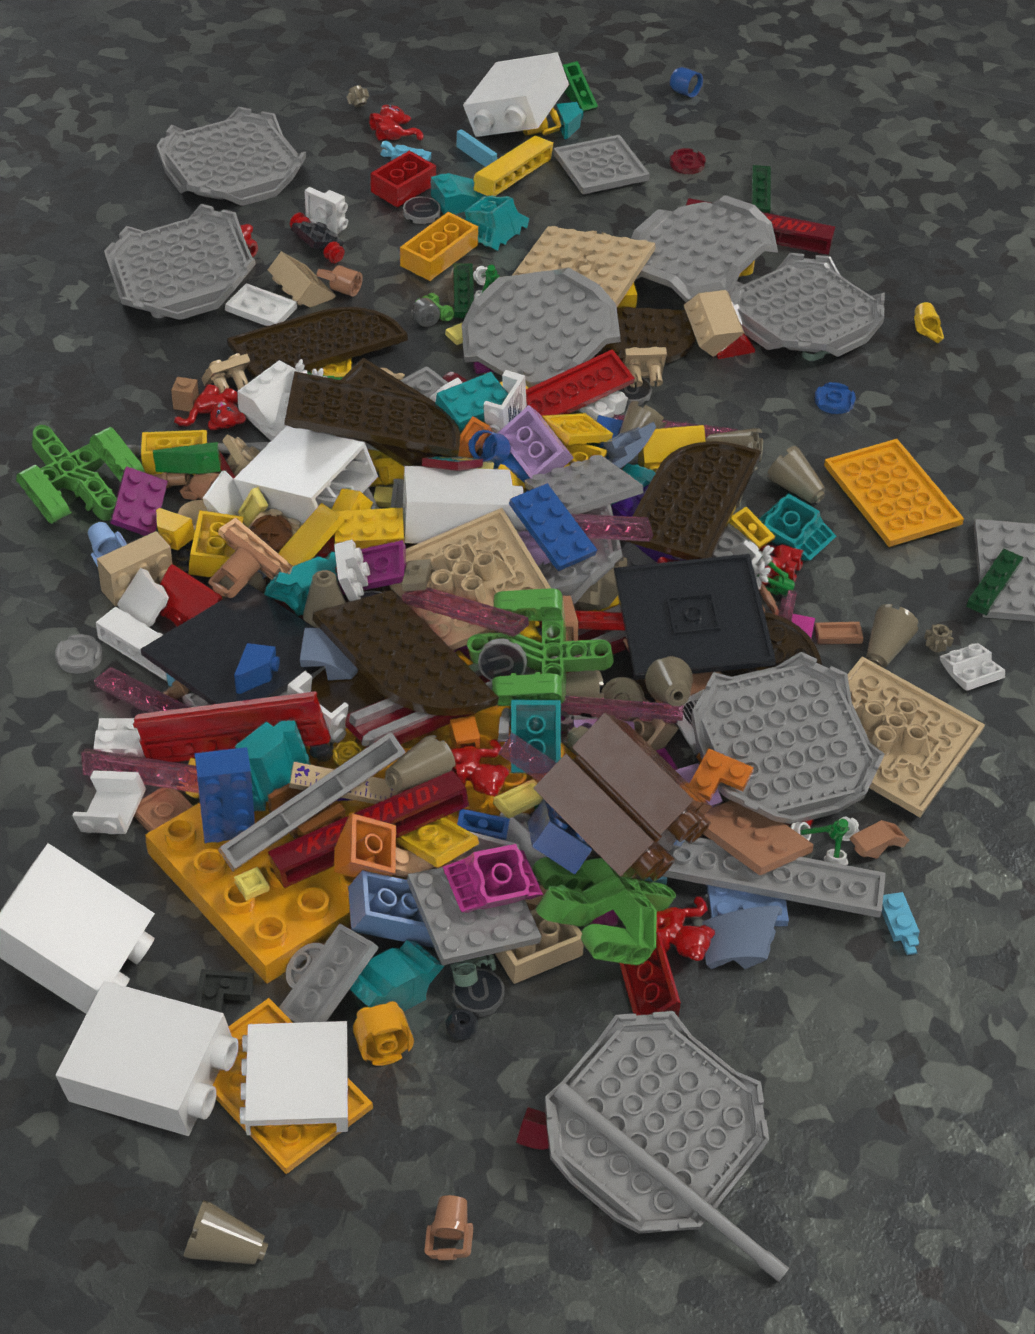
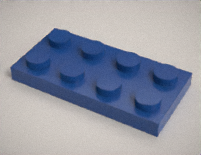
[509,483,597,571]

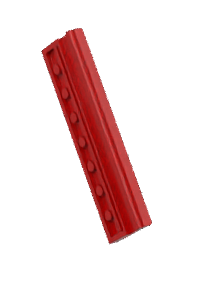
[133,691,331,765]

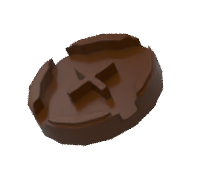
[249,514,293,553]

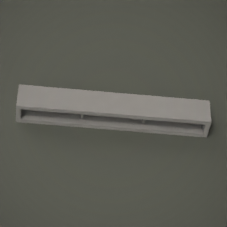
[218,732,406,871]

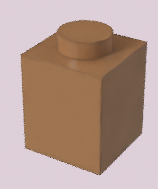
[171,377,199,412]

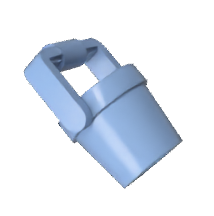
[88,522,127,567]

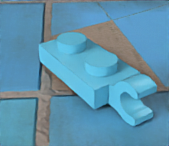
[380,141,431,161]
[882,892,920,955]

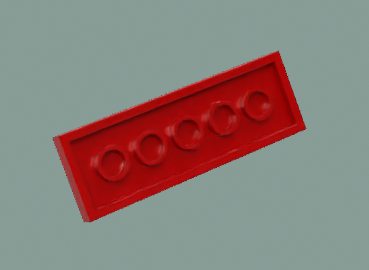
[526,349,635,416]

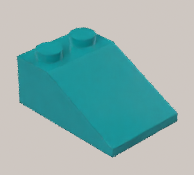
[431,173,486,214]
[511,700,561,773]

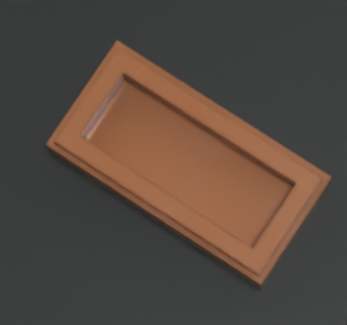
[814,622,863,645]

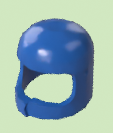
[670,67,703,97]
[468,430,511,464]

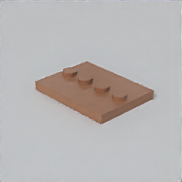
[703,800,814,875]

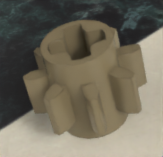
[346,85,369,108]
[924,624,954,652]

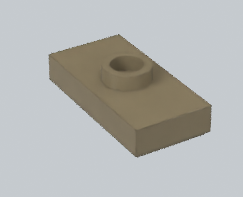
[402,559,432,592]

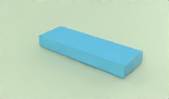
[456,129,497,167]

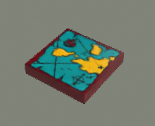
[422,455,483,471]

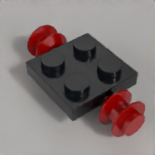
[290,212,345,263]

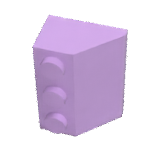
[498,405,573,479]

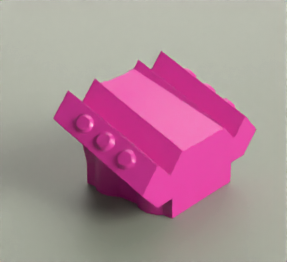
[443,844,543,913]

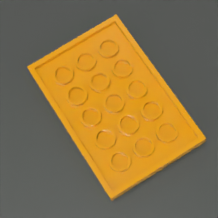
[824,439,964,547]
[212,998,373,1174]

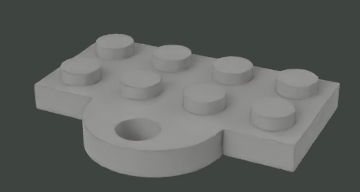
[279,923,379,1023]

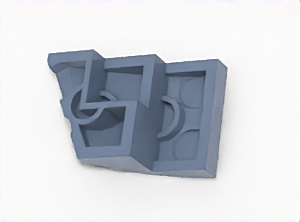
[603,422,656,468]
[300,628,358,680]
[702,906,782,969]

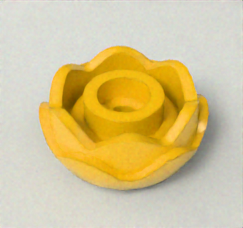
[333,741,363,766]

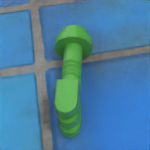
[415,293,454,321]

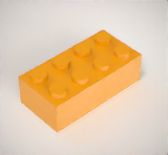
[400,212,478,281]

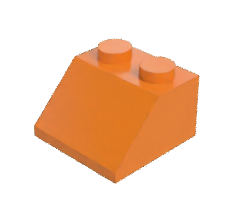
[334,813,396,878]

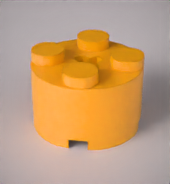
[353,1001,414,1066]

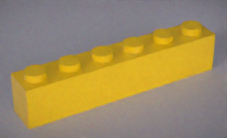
[473,136,553,196]

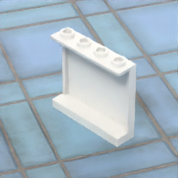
[240,1021,348,1135]

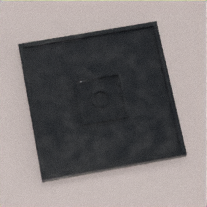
[614,554,776,680]
[140,584,324,705]

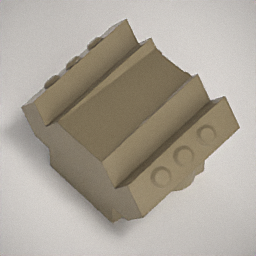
[574,557,627,611]

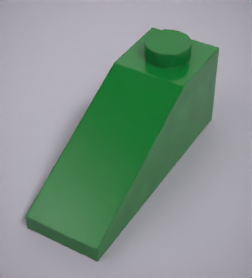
[562,61,598,112]
[153,442,221,474]

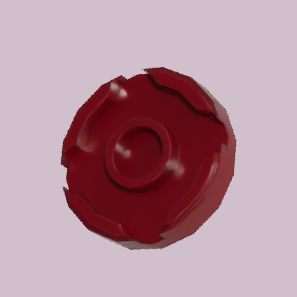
[669,148,706,174]

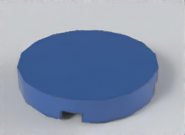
[814,382,856,414]

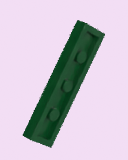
[751,165,771,214]
[453,263,474,319]
[966,548,1024,616]

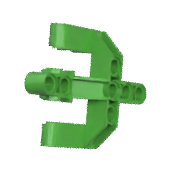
[16,425,145,524]
[467,588,613,706]
[532,857,676,965]

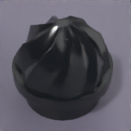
[309,741,334,762]

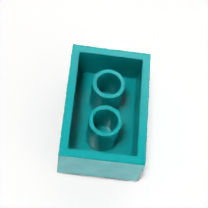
[435,372,508,434]

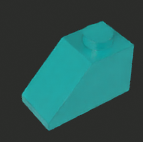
[556,102,583,139]

